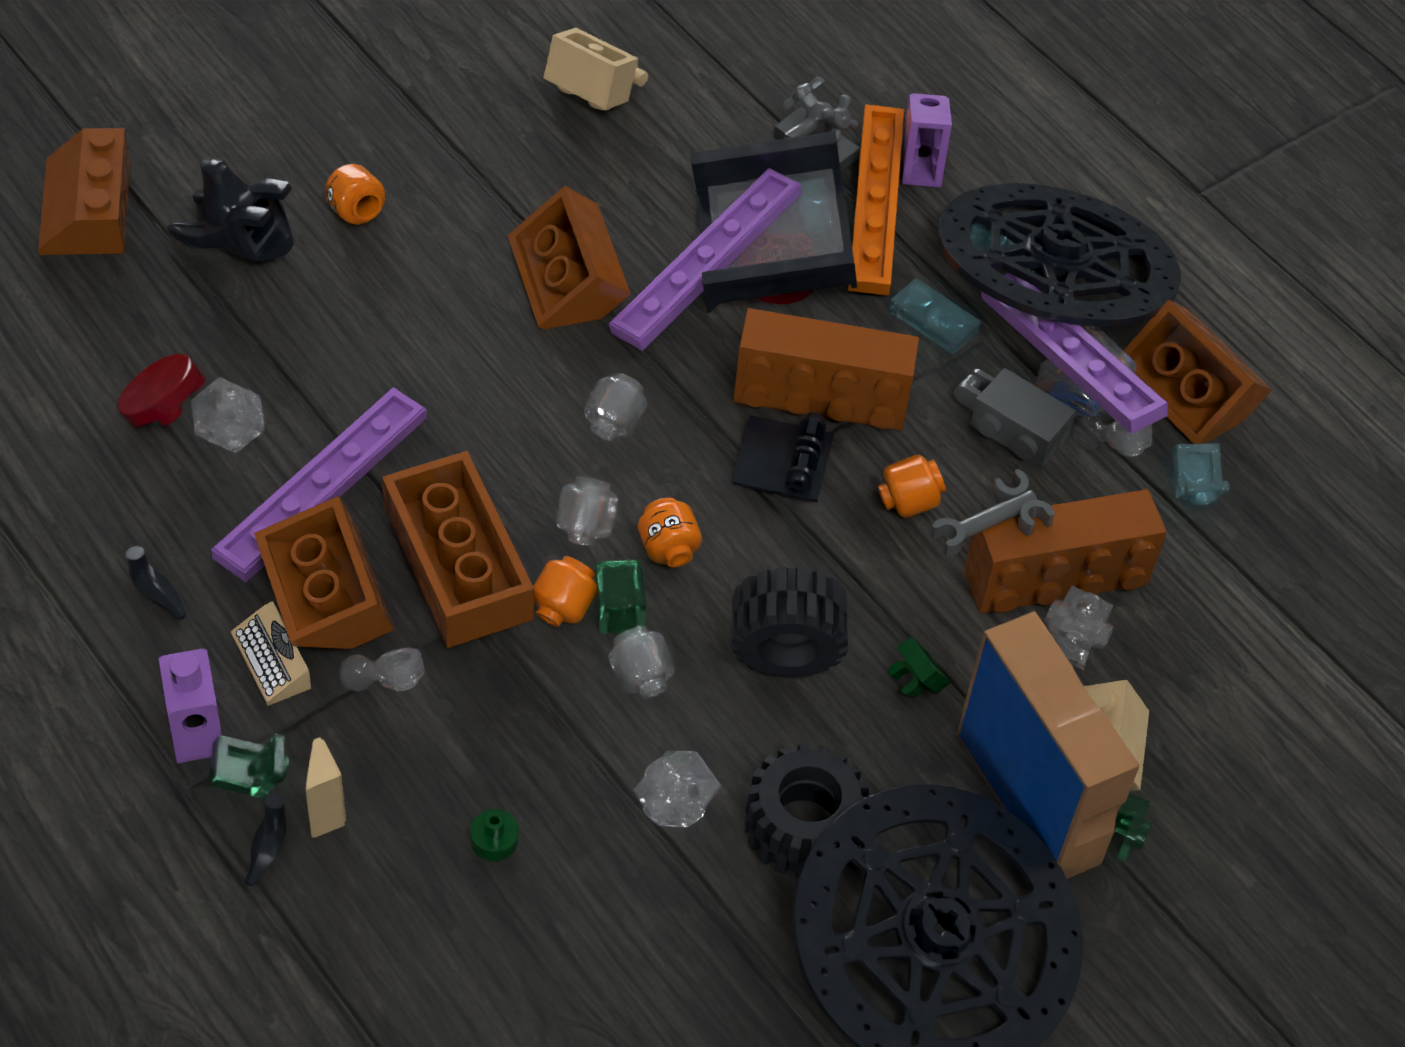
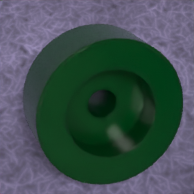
[470,809,519,861]

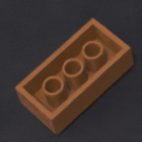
[733,308,919,431]
[382,451,534,648]
[964,489,1167,614]

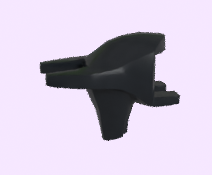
[167,159,294,261]

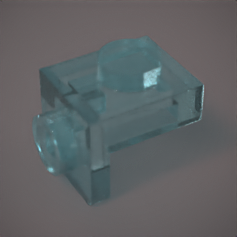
[1172,443,1230,505]

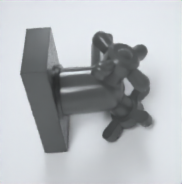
[774,76,860,172]

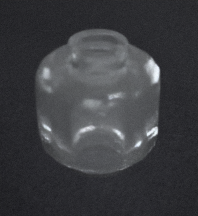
[583,373,648,441]
[555,477,619,546]
[608,626,676,699]

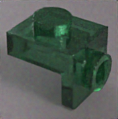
[209,734,289,798]
[1114,792,1153,861]

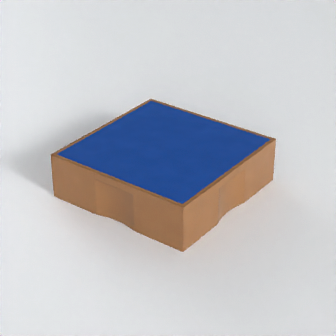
[956,611,1140,879]

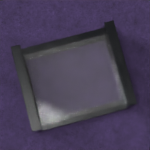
[690,131,858,312]

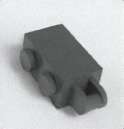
[954,368,1077,469]

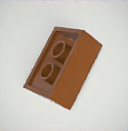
[38,128,130,255]
[507,186,631,330]
[1117,300,1272,447]
[254,496,394,649]

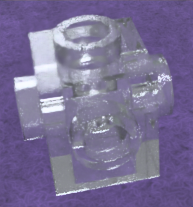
[191,377,265,453]
[1044,586,1115,670]
[633,751,722,827]

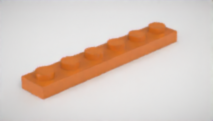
[848,104,904,296]

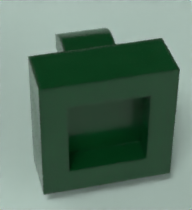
[888,636,951,699]

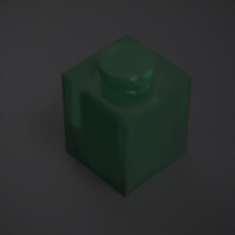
[595,559,647,634]

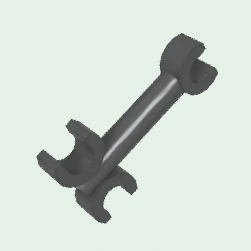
[930,469,1055,557]

